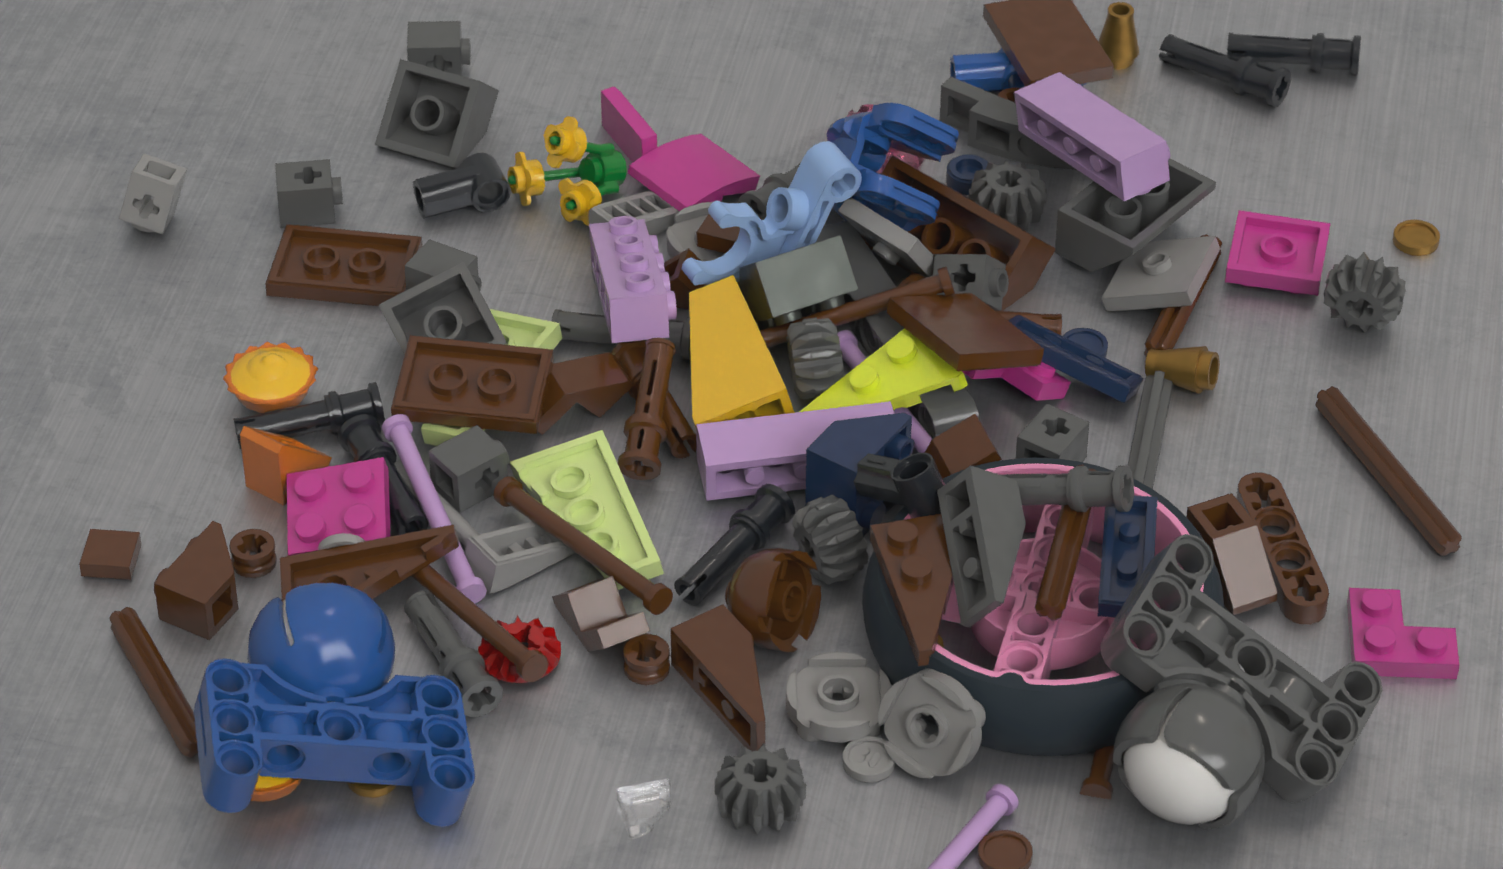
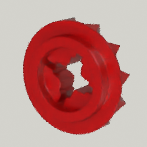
[478,615,561,683]

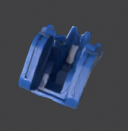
[827,103,959,231]

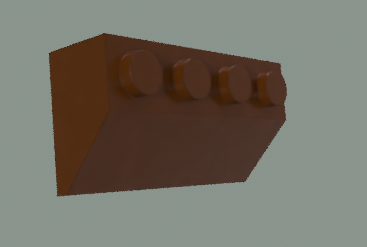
[861,155,1056,311]

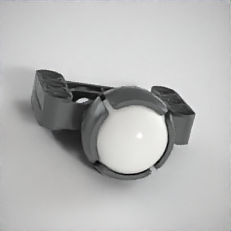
[1100,534,1382,829]

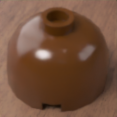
[725,548,821,653]

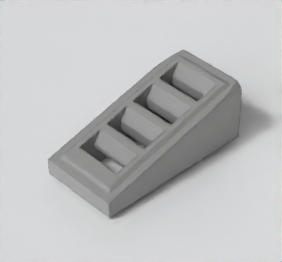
[589,190,679,235]
[465,521,576,595]

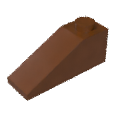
[671,604,765,751]

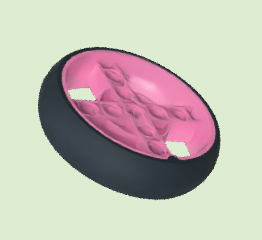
[862,458,1224,756]

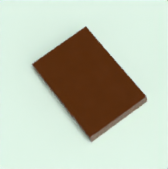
[983,0,1114,87]
[265,224,422,306]
[887,293,1044,371]
[391,335,554,434]

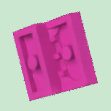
[627,133,760,211]

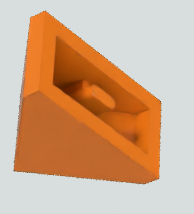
[240,426,332,505]

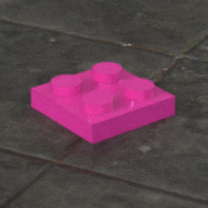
[1225,210,1331,296]
[287,457,391,556]

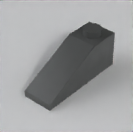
[937,466,1026,627]

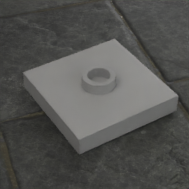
[838,198,935,278]
[1101,236,1220,312]

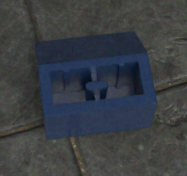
[805,412,914,537]

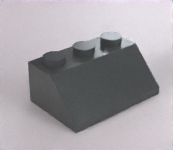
[1055,159,1216,272]

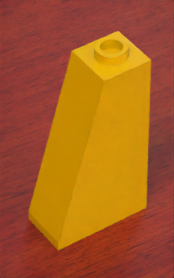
[689,275,795,427]

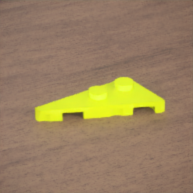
[799,328,968,412]

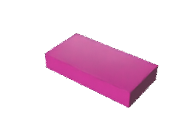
[601,86,657,163]

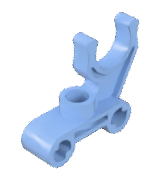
[682,141,862,285]

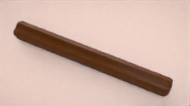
[1315,386,1462,556]

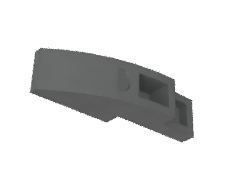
[939,77,1077,170]

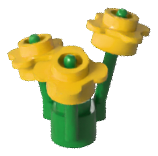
[507,116,627,226]

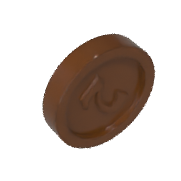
[978,830,1033,869]

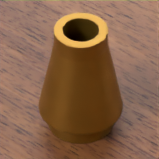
[1098,2,1139,70]
[1145,346,1220,394]

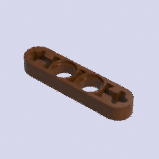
[1236,472,1329,625]

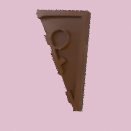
[870,514,953,666]
[280,524,459,601]

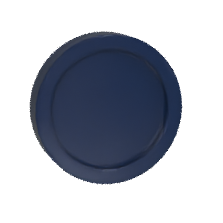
[1063,328,1108,357]

